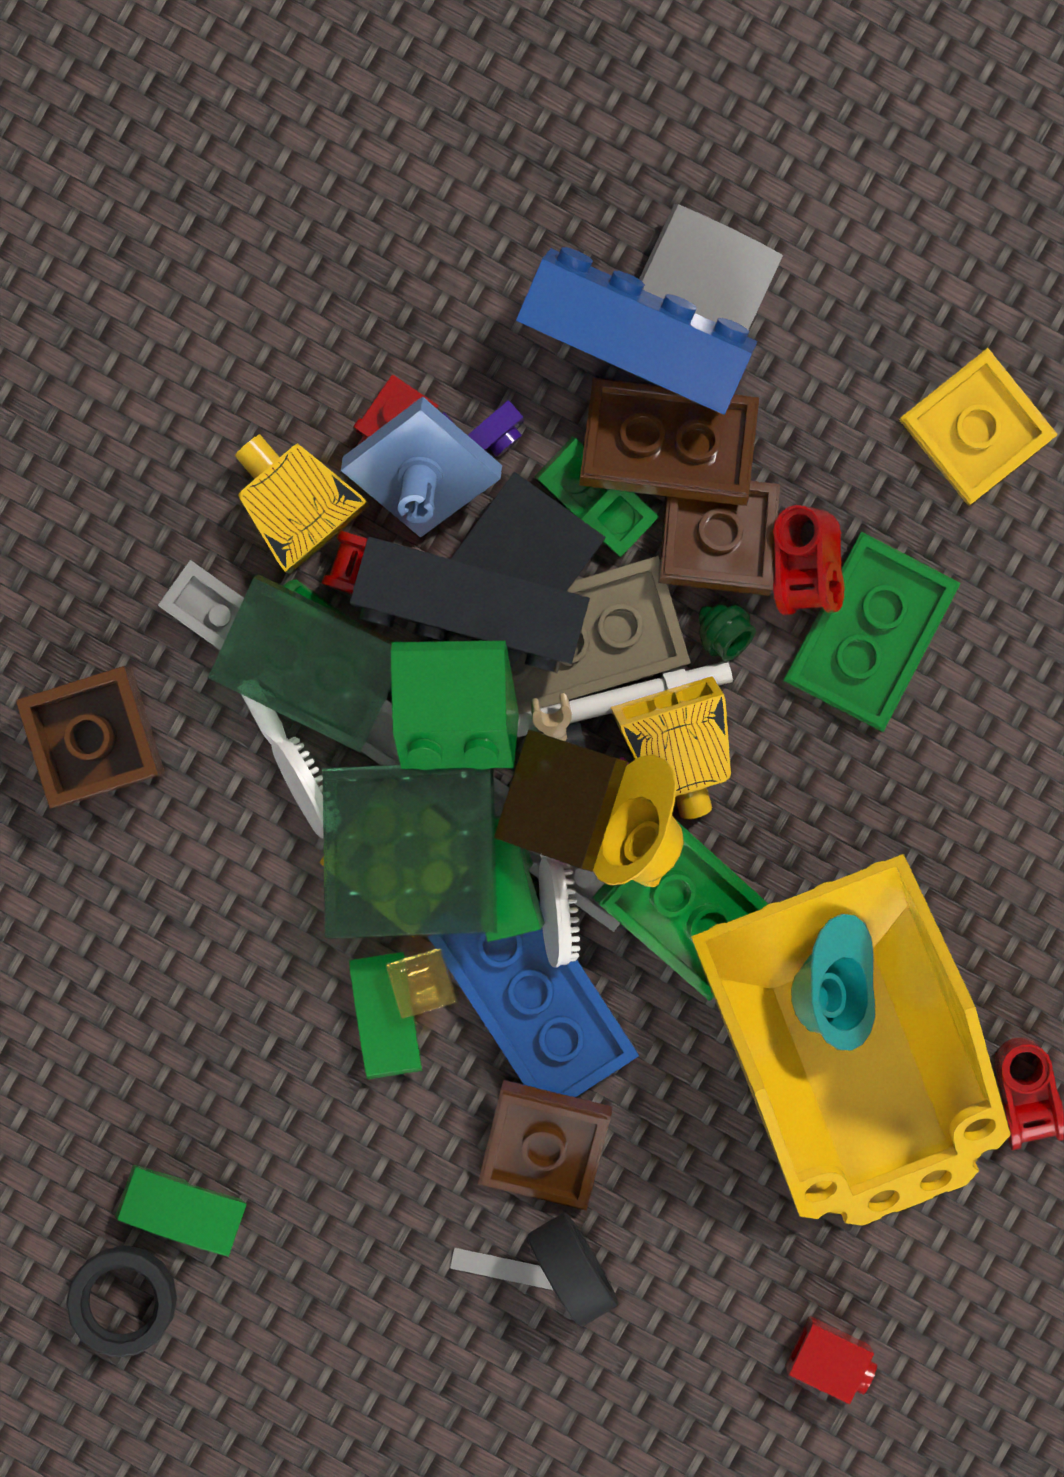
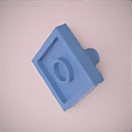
[341,396,502,537]

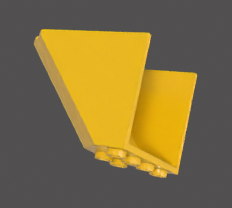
[691,854,1011,1226]

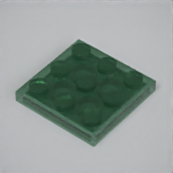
[322,765,497,939]

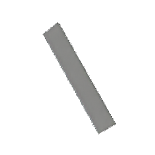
[450,1248,553,1290]

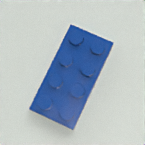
[423,894,639,1097]

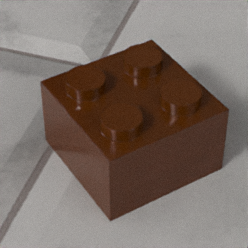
[16,666,165,808]

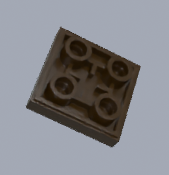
[494,729,627,872]

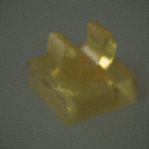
[386,948,458,1019]

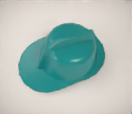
[791,914,875,1051]

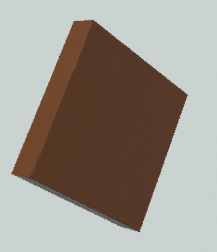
[658,481,780,596]
[478,1080,613,1211]

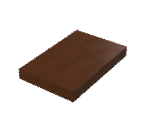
[579,377,759,506]

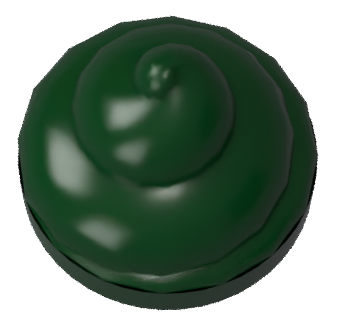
[698,605,756,661]

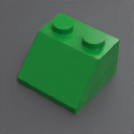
[391,641,519,770]

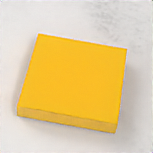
[899,348,1058,506]

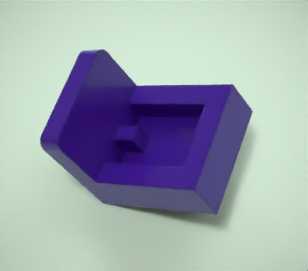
[442,400,524,457]

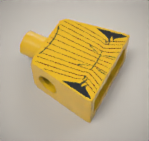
[235,434,369,575]
[611,676,731,819]

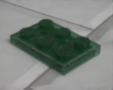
[208,574,396,752]

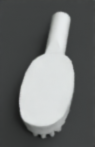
[237,677,342,838]
[539,854,580,967]

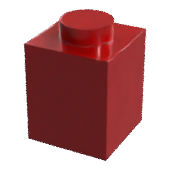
[785,1316,878,1405]

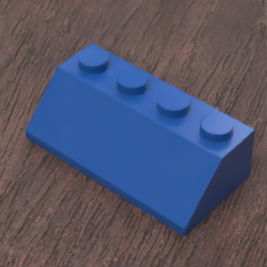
[516,247,758,415]

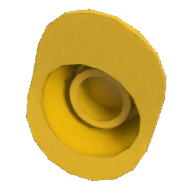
[593,754,684,887]

